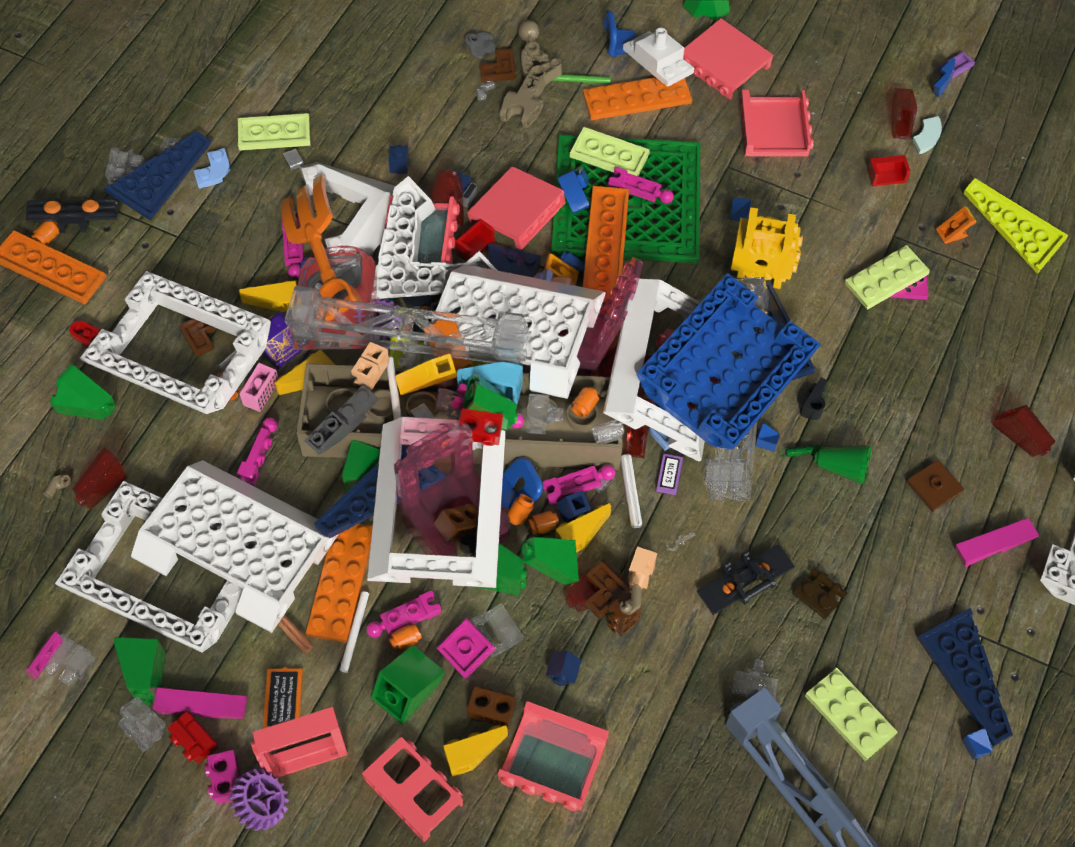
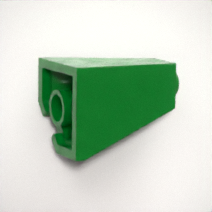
[683,0,730,20]
[50,364,116,420]
[463,373,518,430]
[522,537,579,585]

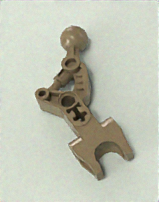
[500,20,562,128]

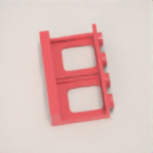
[362,737,463,842]

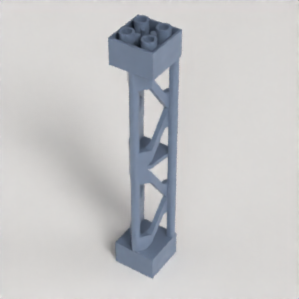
[726,687,879,847]

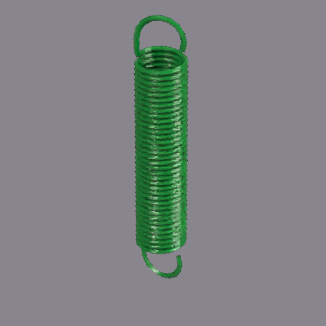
[779,445,829,457]

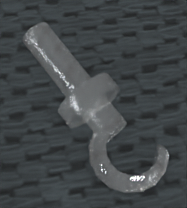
[666,531,696,551]

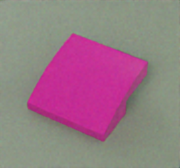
[26,632,63,680]

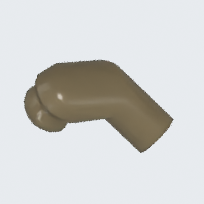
[43,474,71,499]
[619,586,642,615]

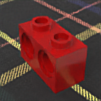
[458,408,503,446]

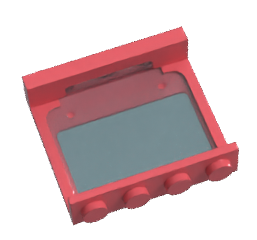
[384,196,460,264]
[498,701,609,811]

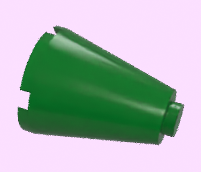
[814,445,871,484]

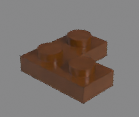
[480,49,516,82]
[179,319,218,358]
[585,561,631,620]

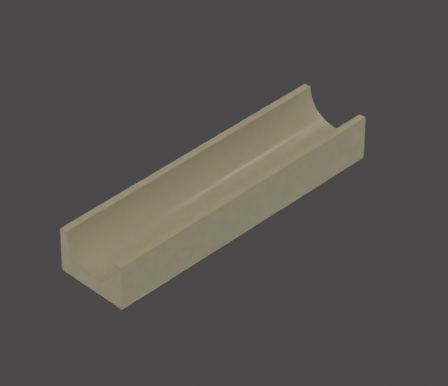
[297,364,623,470]

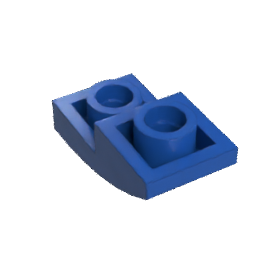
[933,58,956,97]
[558,171,590,214]

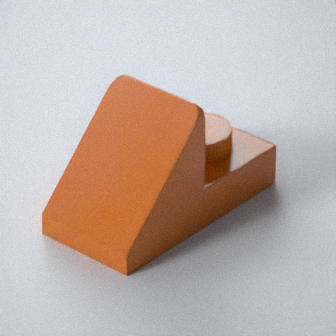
[936,206,977,244]

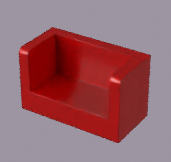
[867,155,910,187]
[456,219,495,262]

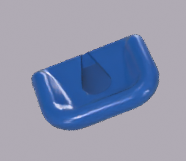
[603,11,636,57]
[501,457,543,508]

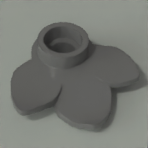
[464,32,496,60]

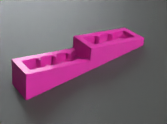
[955,518,1039,567]
[153,688,248,719]

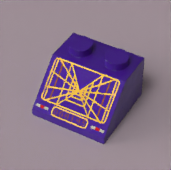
[262,312,306,370]

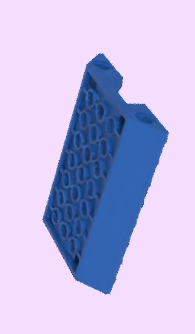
[636,273,821,450]

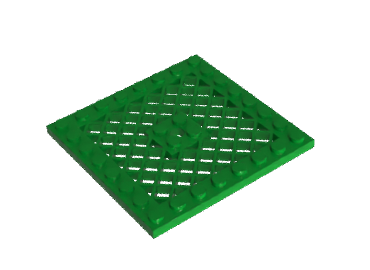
[551,135,701,263]

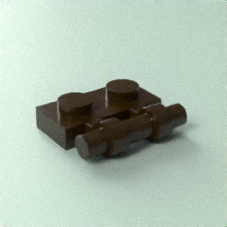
[793,567,848,620]

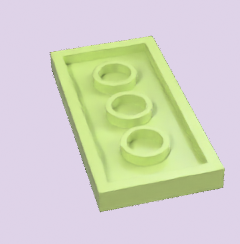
[238,113,311,150]
[570,127,650,176]
[845,245,929,310]
[805,668,898,761]

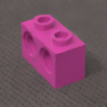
[205,750,240,805]

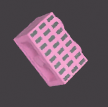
[240,363,278,412]

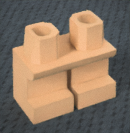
[351,342,389,391]
[627,547,657,593]

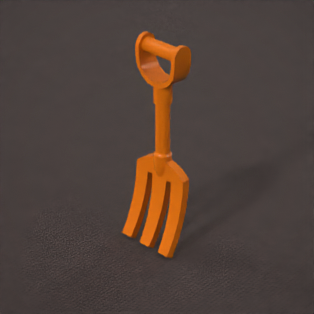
[281,174,363,327]

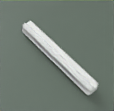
[621,454,642,528]

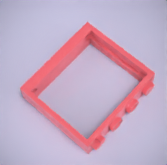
[251,707,348,777]

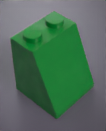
[342,440,380,493]
[472,544,528,596]
[114,637,166,706]
[371,645,445,725]

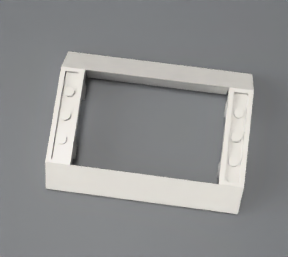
[80,271,271,414]
[603,279,705,462]
[368,417,505,588]
[55,481,257,652]

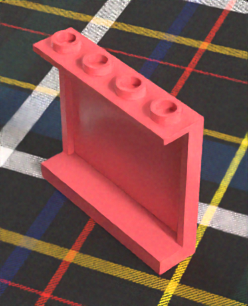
[683,18,773,100]
[740,90,813,156]
[467,166,566,250]

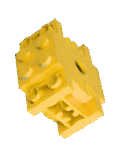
[731,207,803,289]

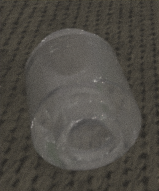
[593,420,624,444]

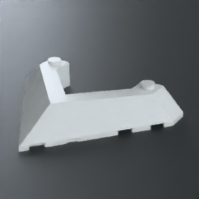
[299,162,396,277]
[376,176,498,299]

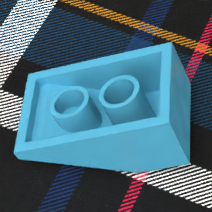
[457,362,523,404]

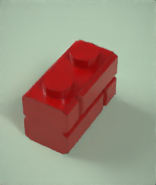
[167,711,218,764]

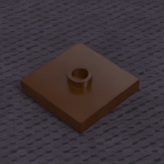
[906,460,964,512]

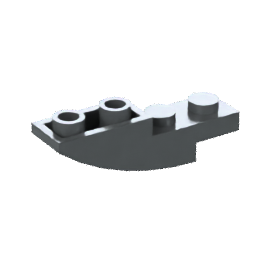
[304,385,379,455]

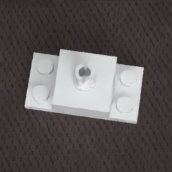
[623,28,694,87]

